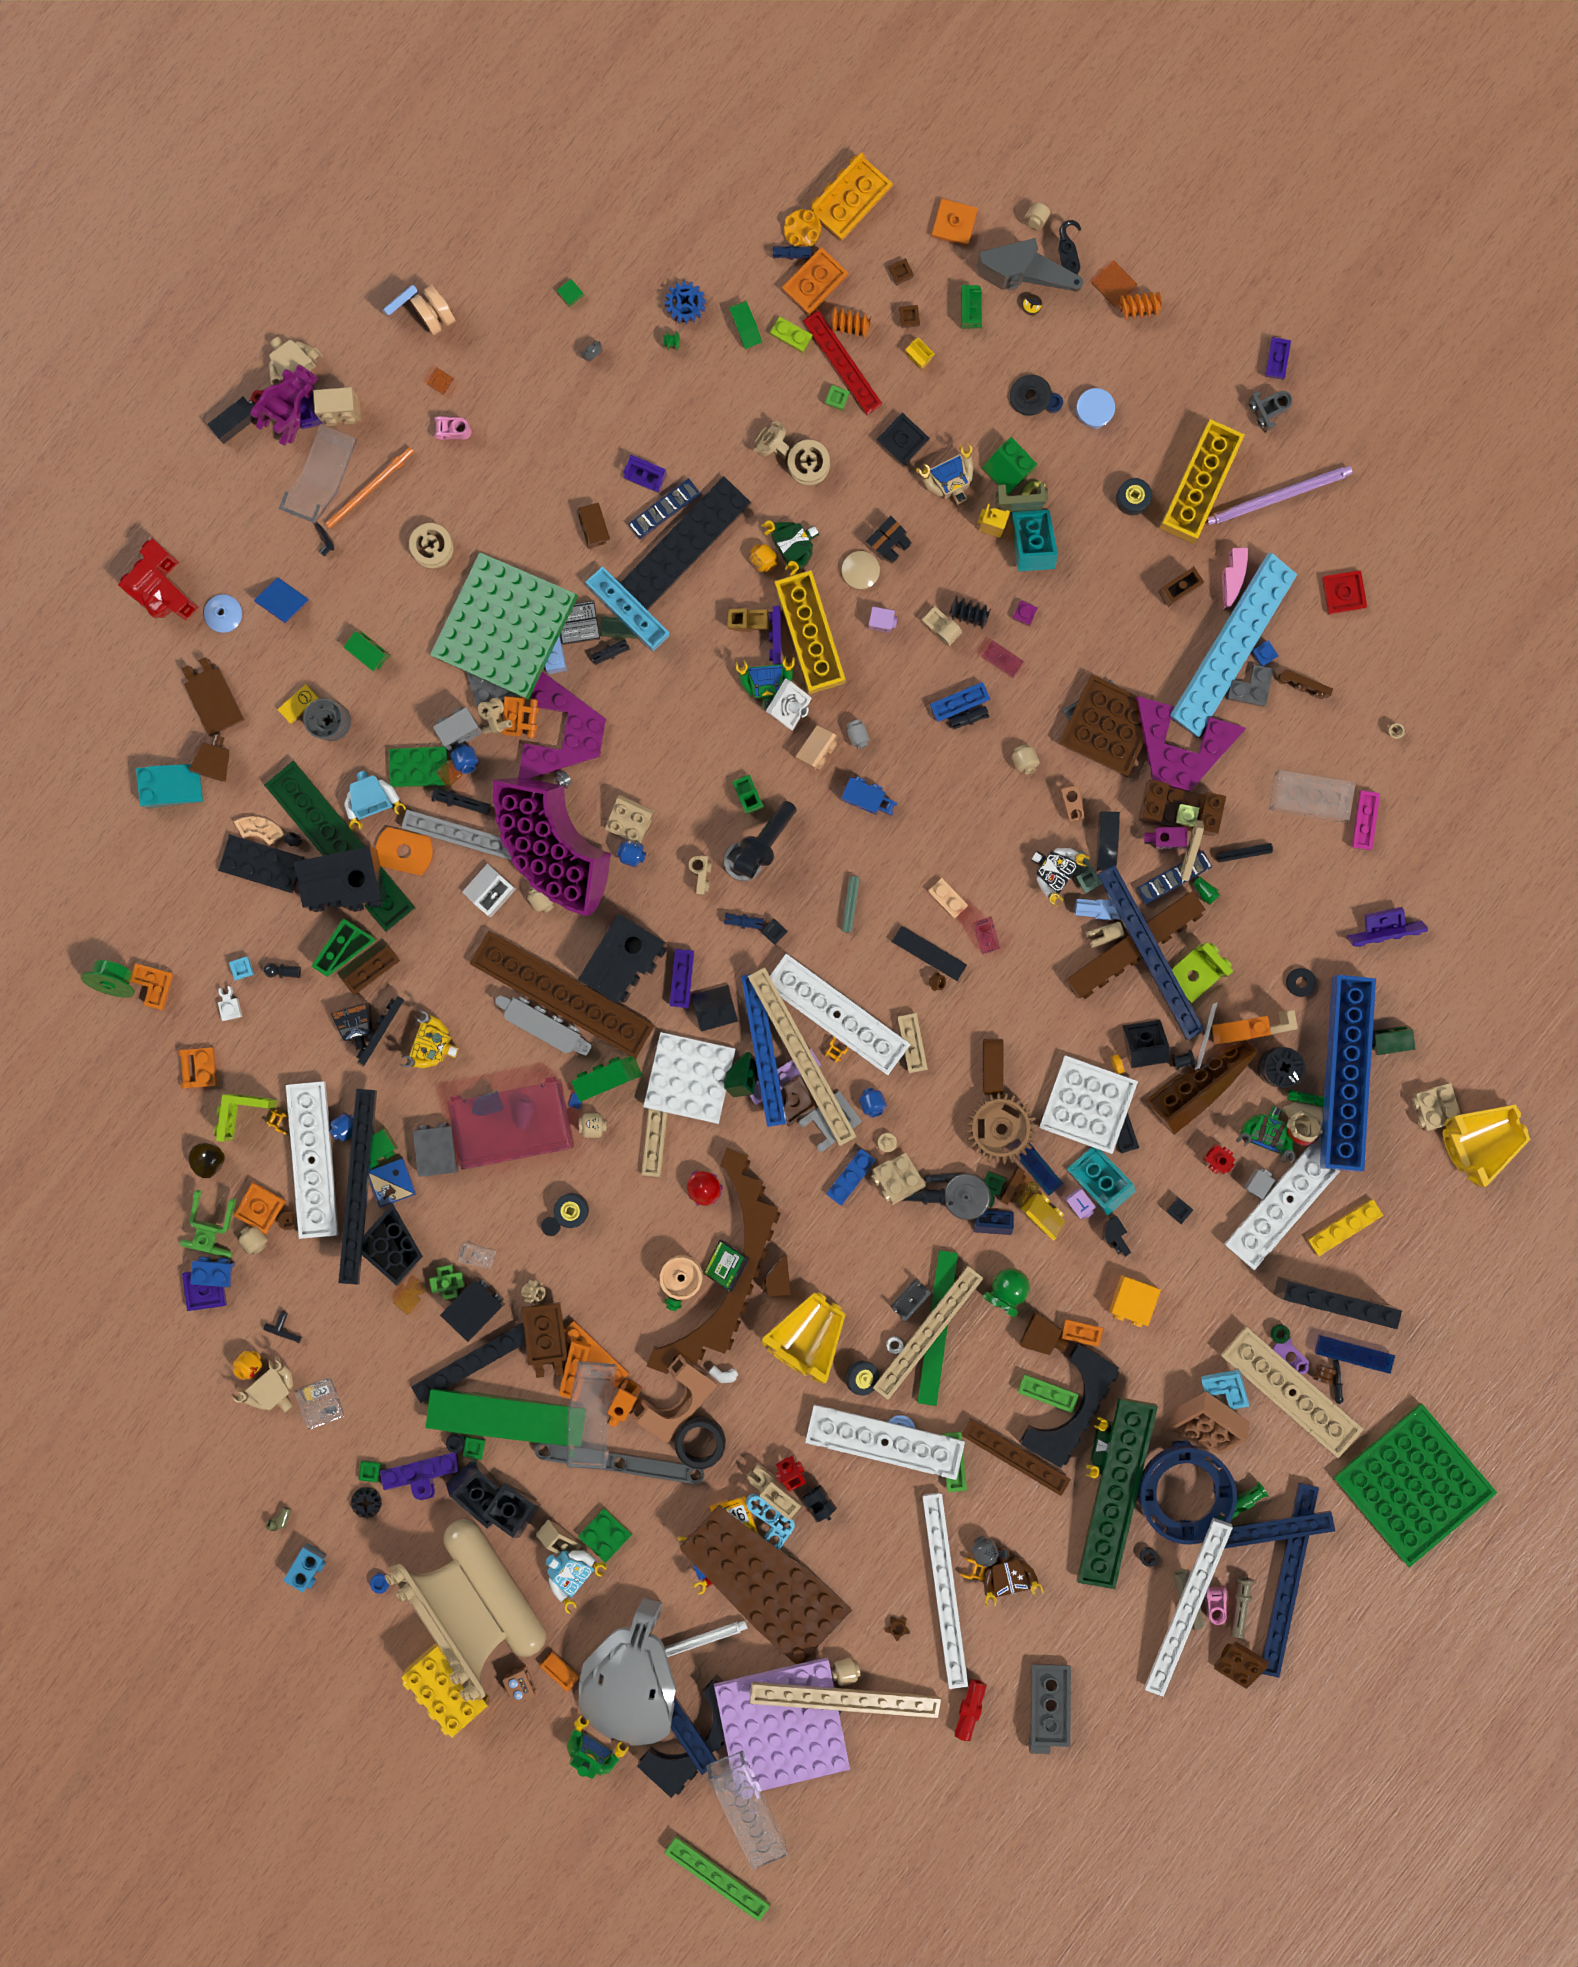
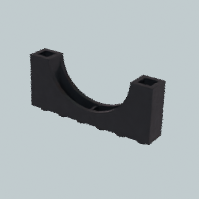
[1273,1276,1402,1330]
[1019,1342,1120,1468]
[637,1675,725,1798]

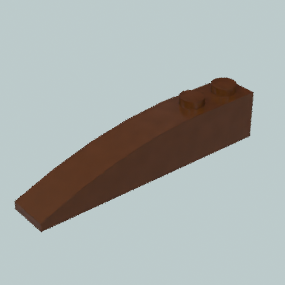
[1145,1040,1258,1135]

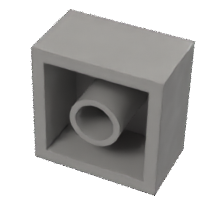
[433,707,483,752]

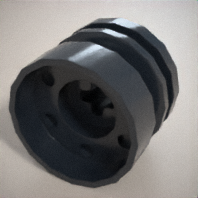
[1258,1047,1305,1088]

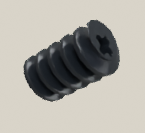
[949,595,991,629]

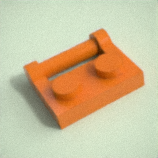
[178,1047,217,1089]

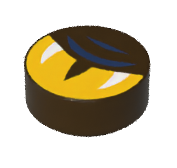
[1022,294,1042,315]

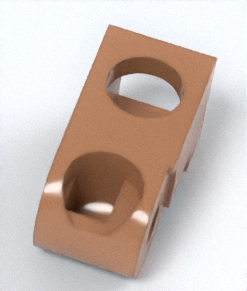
[1058,785,1084,823]

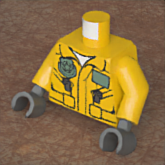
[400,1009,459,1069]

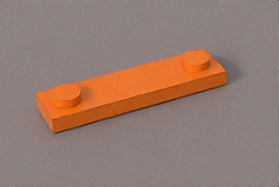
[564,1320,629,1388]

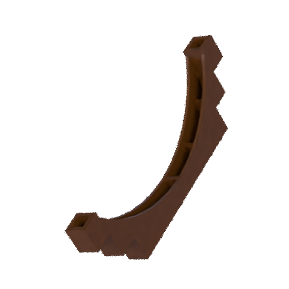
[646,1147,781,1374]

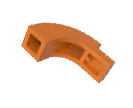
[1211,1015,1272,1044]

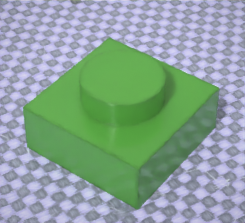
[825,385,850,411]

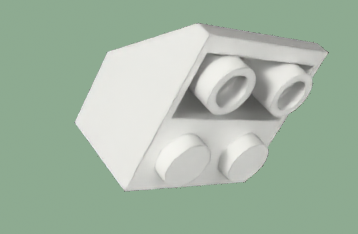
[462,863,516,917]

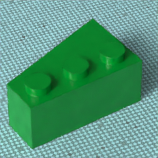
[311,918,377,977]
[571,1056,643,1102]

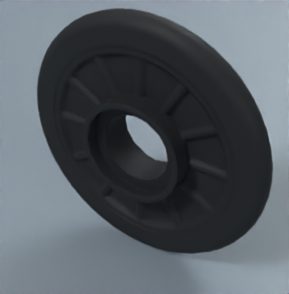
[1010,375,1051,416]

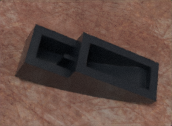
[1096,811,1120,871]

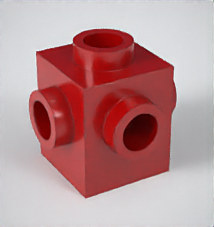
[1202,1144,1236,1174]
[775,1455,806,1492]

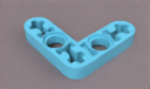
[746,1493,795,1549]

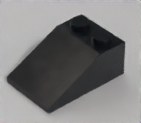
[445,1458,502,1529]

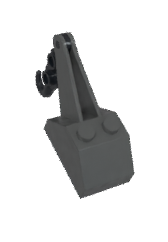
[976,220,1083,292]

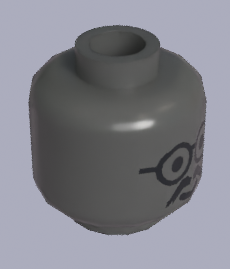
[971,1536,999,1567]

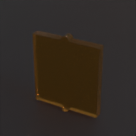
[1092,261,1138,307]

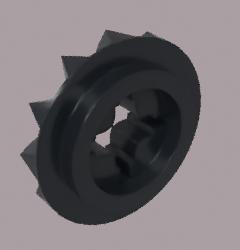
[350,1487,382,1519]

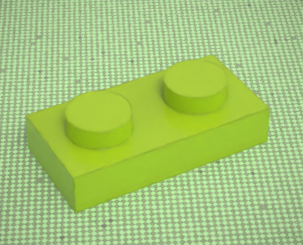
[770,316,813,353]

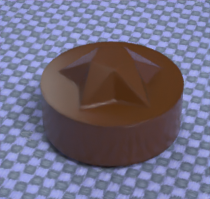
[277,1211,297,1230]

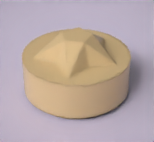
[877,1133,897,1152]

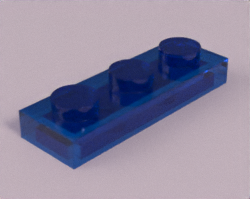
[1017,1142,1063,1196]

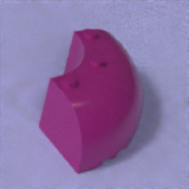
[493,778,611,916]

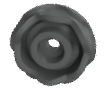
[581,340,602,361]

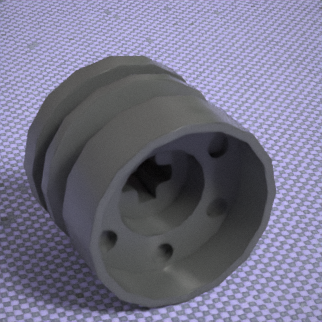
[303,699,351,741]

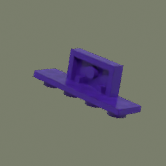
[1347,907,1428,947]

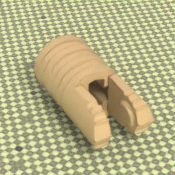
[1086,922,1125,948]

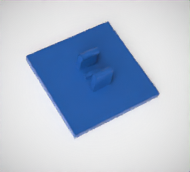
[254,578,309,623]

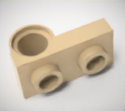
[921,606,962,647]
[689,856,712,896]

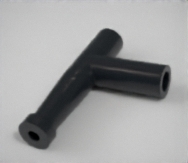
[263,1311,302,1344]

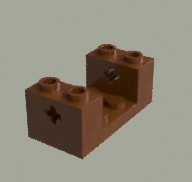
[1138,780,1226,836]

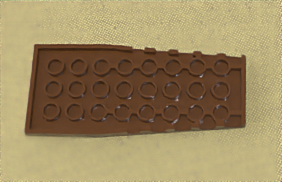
[680,1505,852,1664]

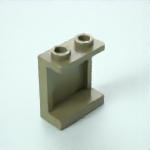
[994,483,1048,513]

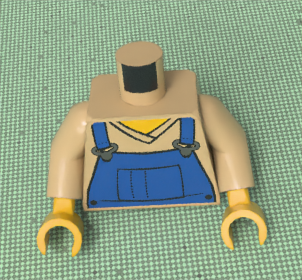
[916,443,974,505]

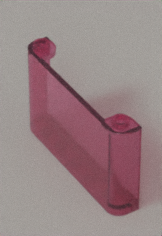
[447,1076,575,1170]

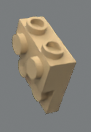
[1412,1083,1461,1131]
[871,1153,925,1205]

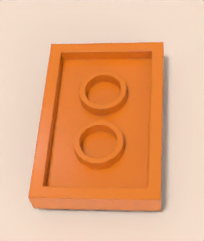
[782,247,849,316]

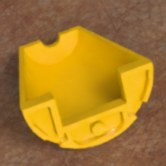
[1443,1105,1531,1187]
[761,1292,846,1384]

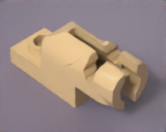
[746,1462,802,1520]

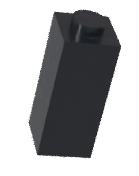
[207,396,257,444]

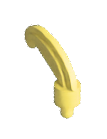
[1021,481,1046,495]

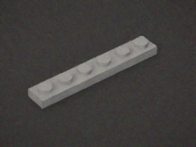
[401,810,512,860]

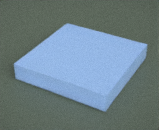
[381,285,417,316]

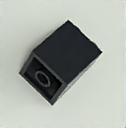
[440,1277,505,1342]

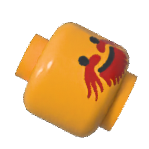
[233,1351,262,1380]

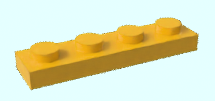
[1307,1199,1384,1256]

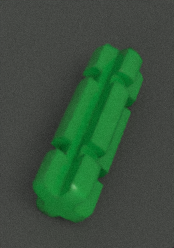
[1287,1090,1324,1107]

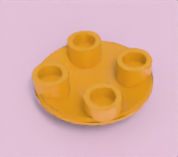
[784,209,821,246]

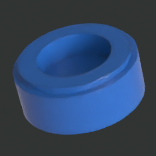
[370,1573,390,1594]

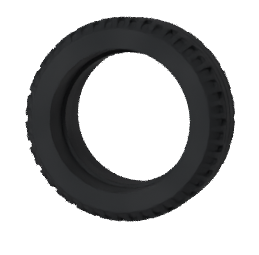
[675,1416,726,1470]

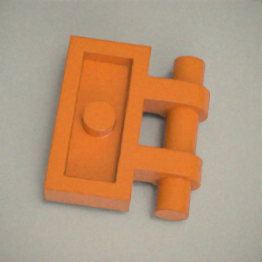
[502,696,539,738]

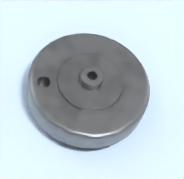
[944,1173,991,1220]

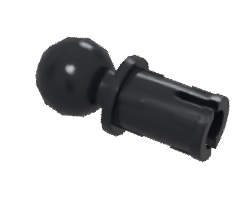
[264,963,301,979]

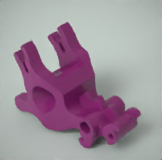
[251,364,318,446]

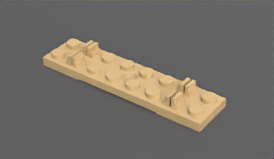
[1220,1326,1364,1459]

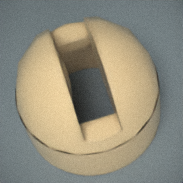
[1388,723,1405,739]

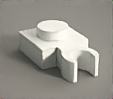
[218,986,243,1021]

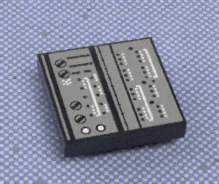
[561,601,600,645]

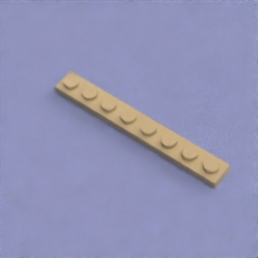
[873,1266,983,1400]

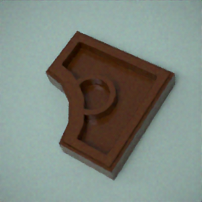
[783,1074,818,1127]

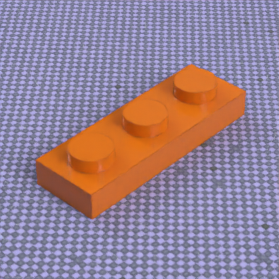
[559,1340,592,1401]

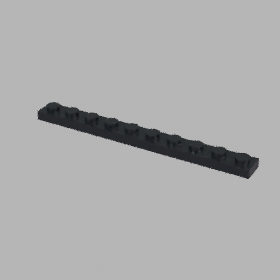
[338,1089,377,1285]

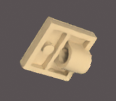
[605,795,654,843]

